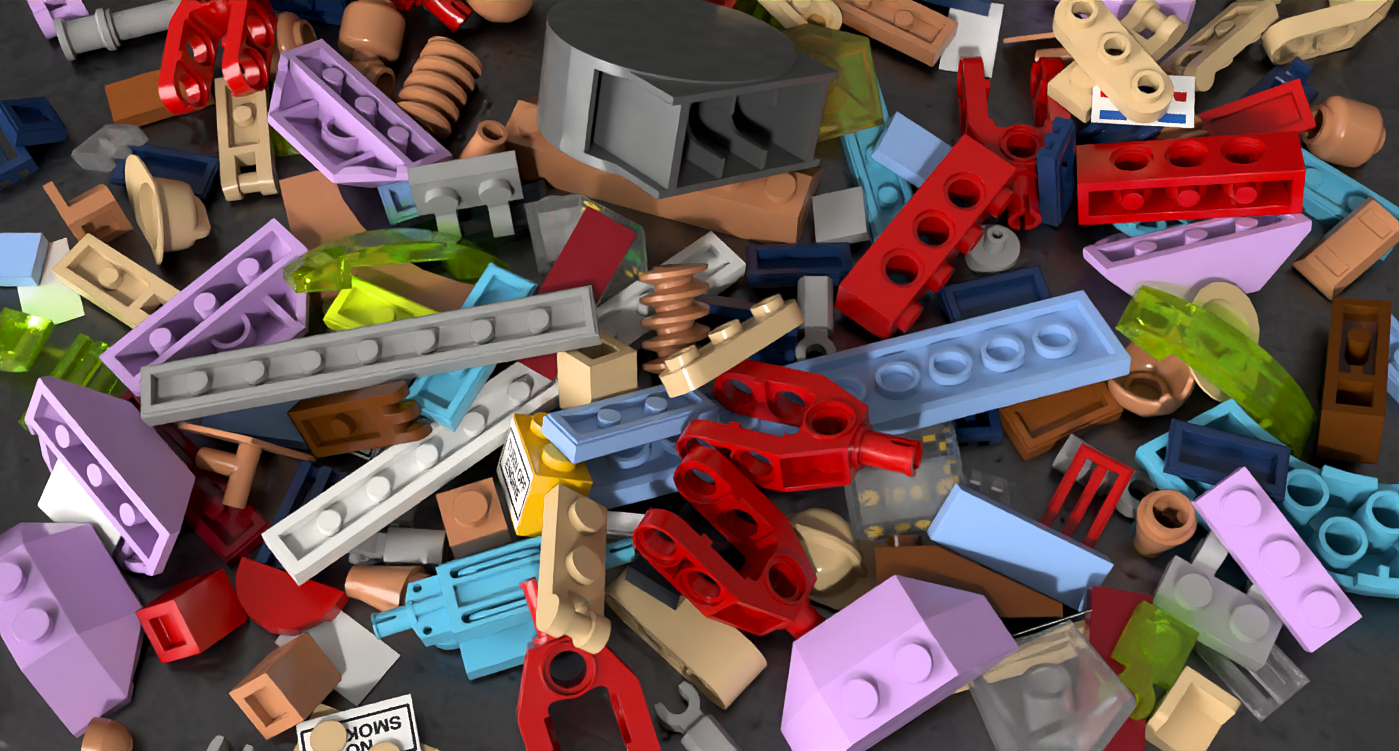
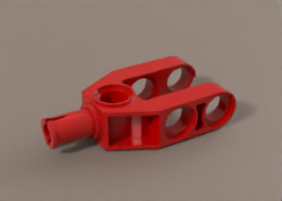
[158,0,278,116]
[957,56,1071,230]
[676,359,923,493]
[632,446,827,640]
[516,576,661,751]

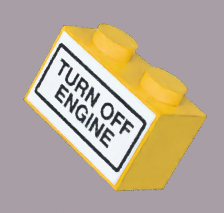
[496,412,593,537]

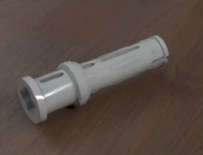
[54,0,181,61]

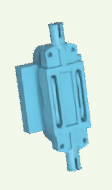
[371,536,636,680]

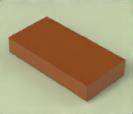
[104,58,216,132]
[999,381,1123,461]

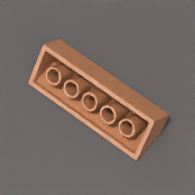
[505,94,824,245]

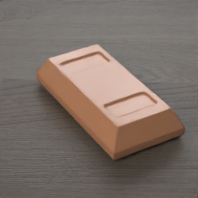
[1291,196,1399,301]

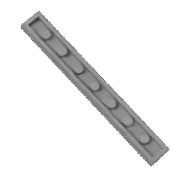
[141,285,602,427]

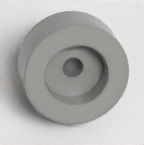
[965,224,1020,277]

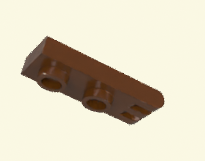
[287,380,433,458]

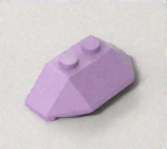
[268,39,452,188]
[1083,214,1312,315]
[99,218,311,397]
[24,376,196,576]
[0,523,145,738]
[780,575,1020,751]

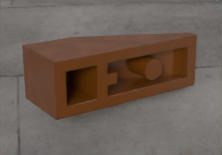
[1316,297,1392,465]
[875,535,1063,619]

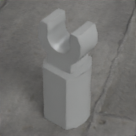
[795,276,836,363]
[1052,433,1156,519]
[348,527,450,573]
[654,681,743,751]

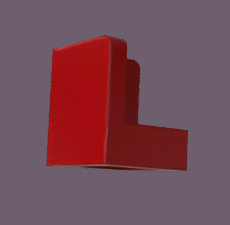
[135,568,247,664]

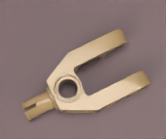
[1236,0,1394,65]

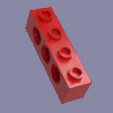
[1076,131,1306,225]
[834,134,1017,341]

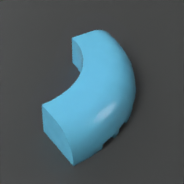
[1134,398,1399,598]

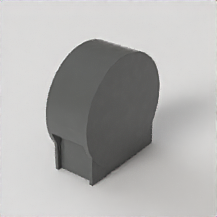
[536,0,839,199]

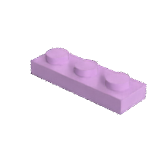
[1191,466,1363,653]

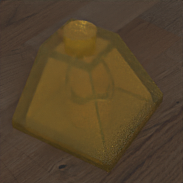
[780,23,885,142]

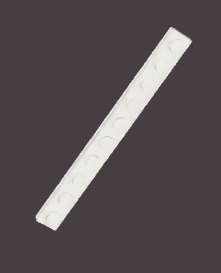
[261,231,746,586]

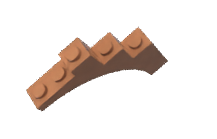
[279,170,498,373]

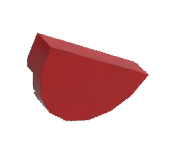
[235,557,349,636]

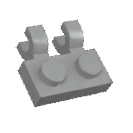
[407,150,524,246]
[1152,529,1283,673]

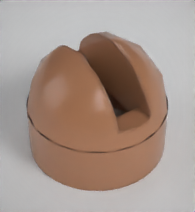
[81,717,133,751]

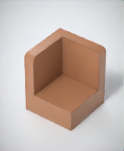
[43,181,134,244]
[229,632,342,740]

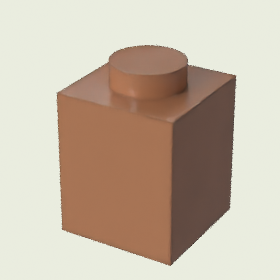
[436,477,513,559]

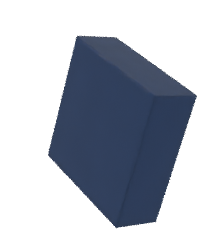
[0,96,67,147]

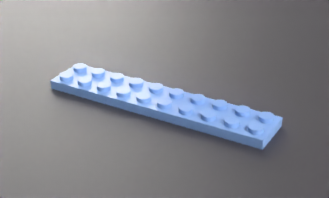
[585,290,1131,510]

